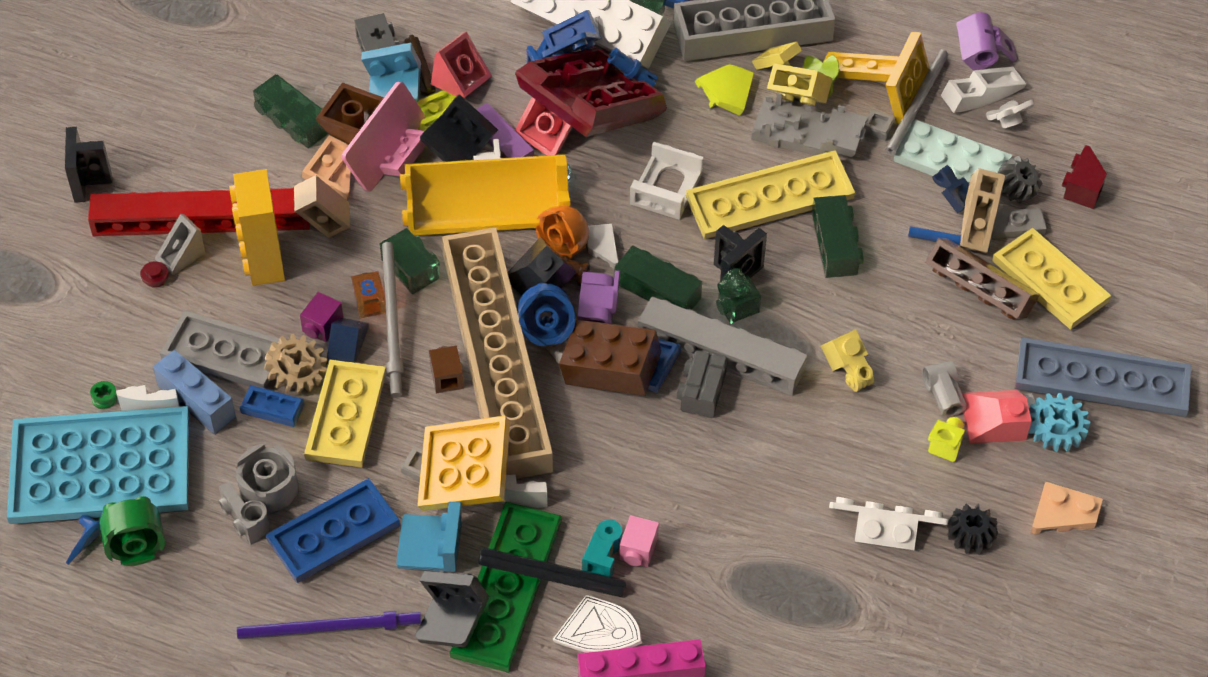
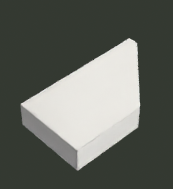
[587,224,618,269]

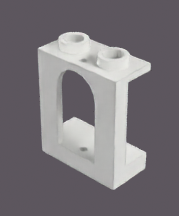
[630,142,703,220]

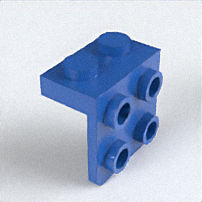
[540,10,602,59]

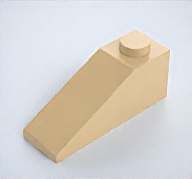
[960,168,1005,254]

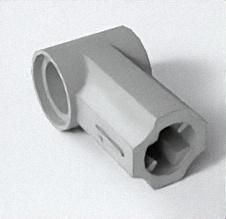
[922,361,967,418]

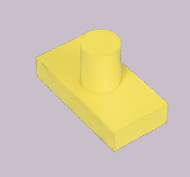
[752,42,802,70]

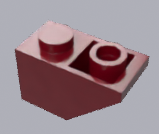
[1062,145,1107,209]

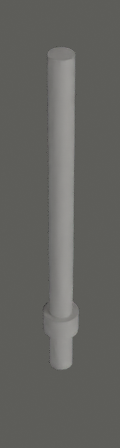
[382,242,404,397]

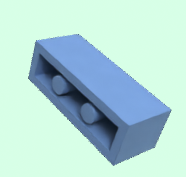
[153,350,236,435]

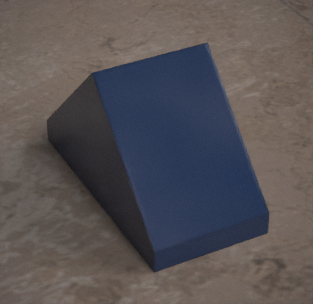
[326,318,369,365]

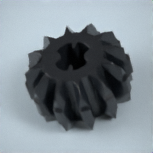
[947,503,998,555]

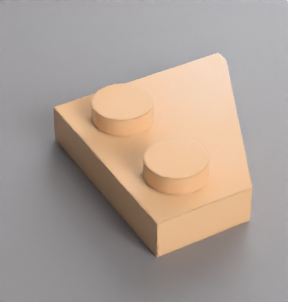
[302,135,351,200]

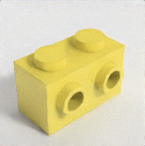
[767,63,833,106]

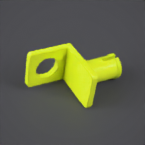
[928,417,965,462]

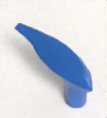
[66,515,101,565]

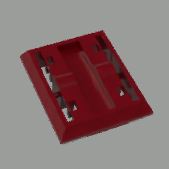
[515,47,667,137]

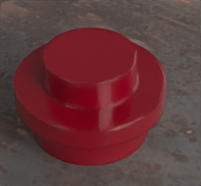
[140,261,168,288]

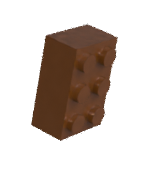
[559,320,662,396]

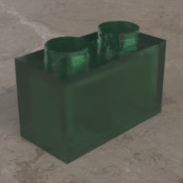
[379,228,440,295]

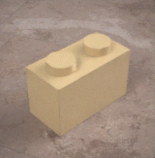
[294,175,350,238]

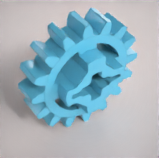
[1028,393,1090,452]

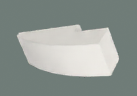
[941,67,1026,113]

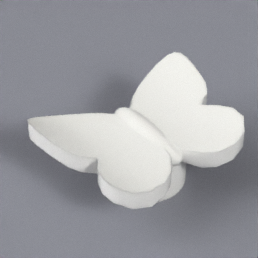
[986,99,1034,128]

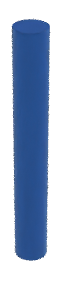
[908,226,991,252]

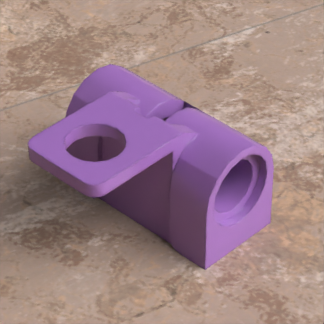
[956,12,1017,70]
[577,270,620,324]

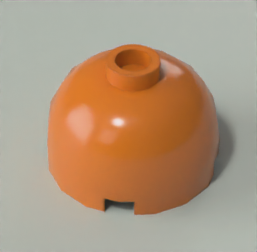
[536,205,589,259]

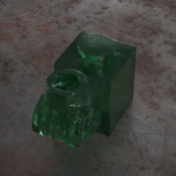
[716,268,761,324]

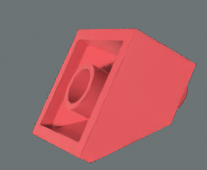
[515,97,572,156]
[962,390,1032,444]

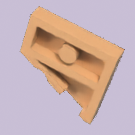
[1031,482,1103,534]

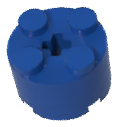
[517,283,575,346]

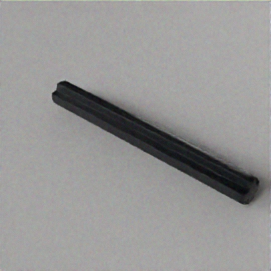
[478,548,626,597]

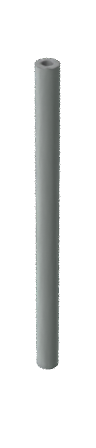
[886,50,948,155]

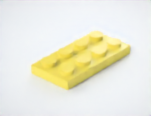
[992,228,1111,330]
[304,360,386,468]

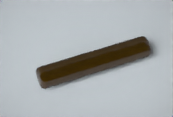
[404,35,436,97]

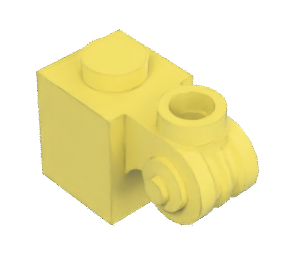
[821,329,874,392]

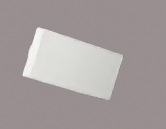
[116,385,180,411]
[498,474,547,508]

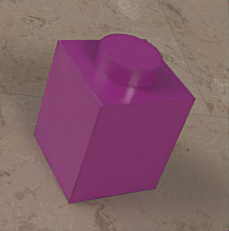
[300,292,344,342]

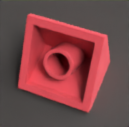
[431,31,492,98]

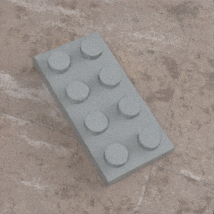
[160,310,279,389]

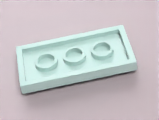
[893,119,1012,183]

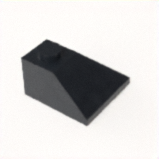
[507,237,577,295]

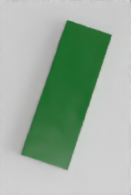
[450,501,562,673]

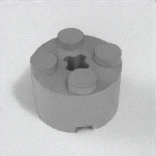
[236,444,299,515]

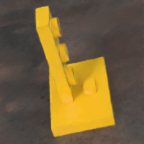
[823,32,930,124]

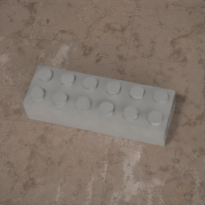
[673,0,835,61]

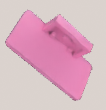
[342,82,426,191]

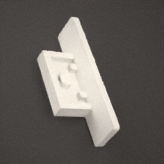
[829,497,949,550]

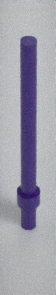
[237,611,421,639]

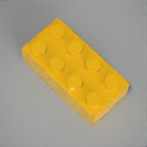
[229,169,285,286]

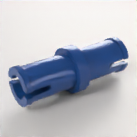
[607,48,658,87]

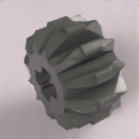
[998,156,1043,203]

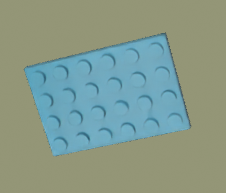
[7,406,189,524]

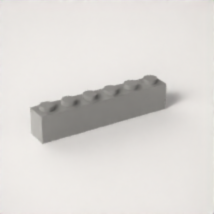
[638,297,807,396]

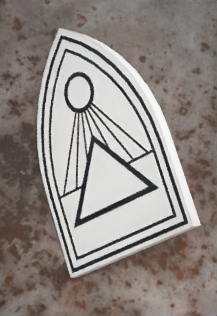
[553,595,642,653]

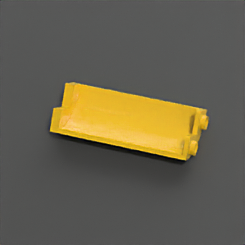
[400,155,570,236]

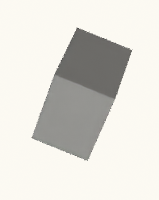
[155,214,206,275]

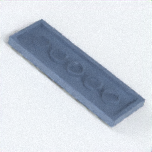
[1015,337,1191,417]

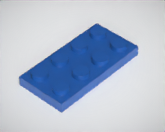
[266,478,400,583]

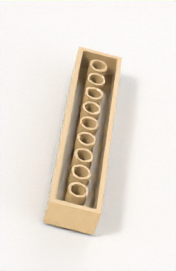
[442,228,553,479]

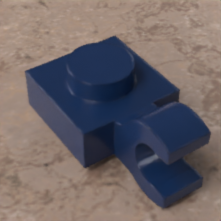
[932,165,969,214]

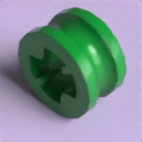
[90,381,117,409]

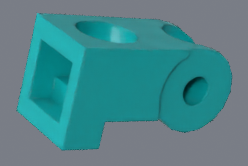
[582,519,622,577]

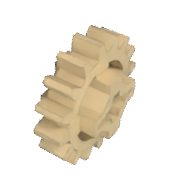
[264,334,327,394]

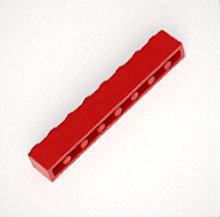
[88,188,310,236]

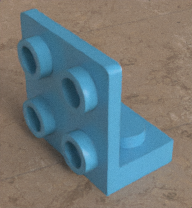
[361,43,421,102]
[396,501,462,572]

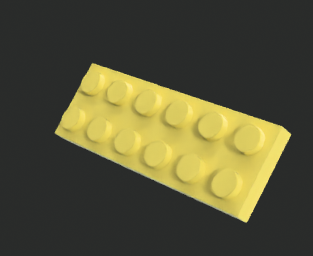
[685,150,855,239]

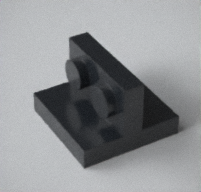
[65,126,112,203]
[714,225,767,298]

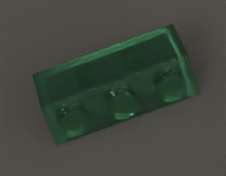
[253,74,329,149]
[811,195,864,278]
[614,245,703,310]

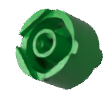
[99,496,165,566]

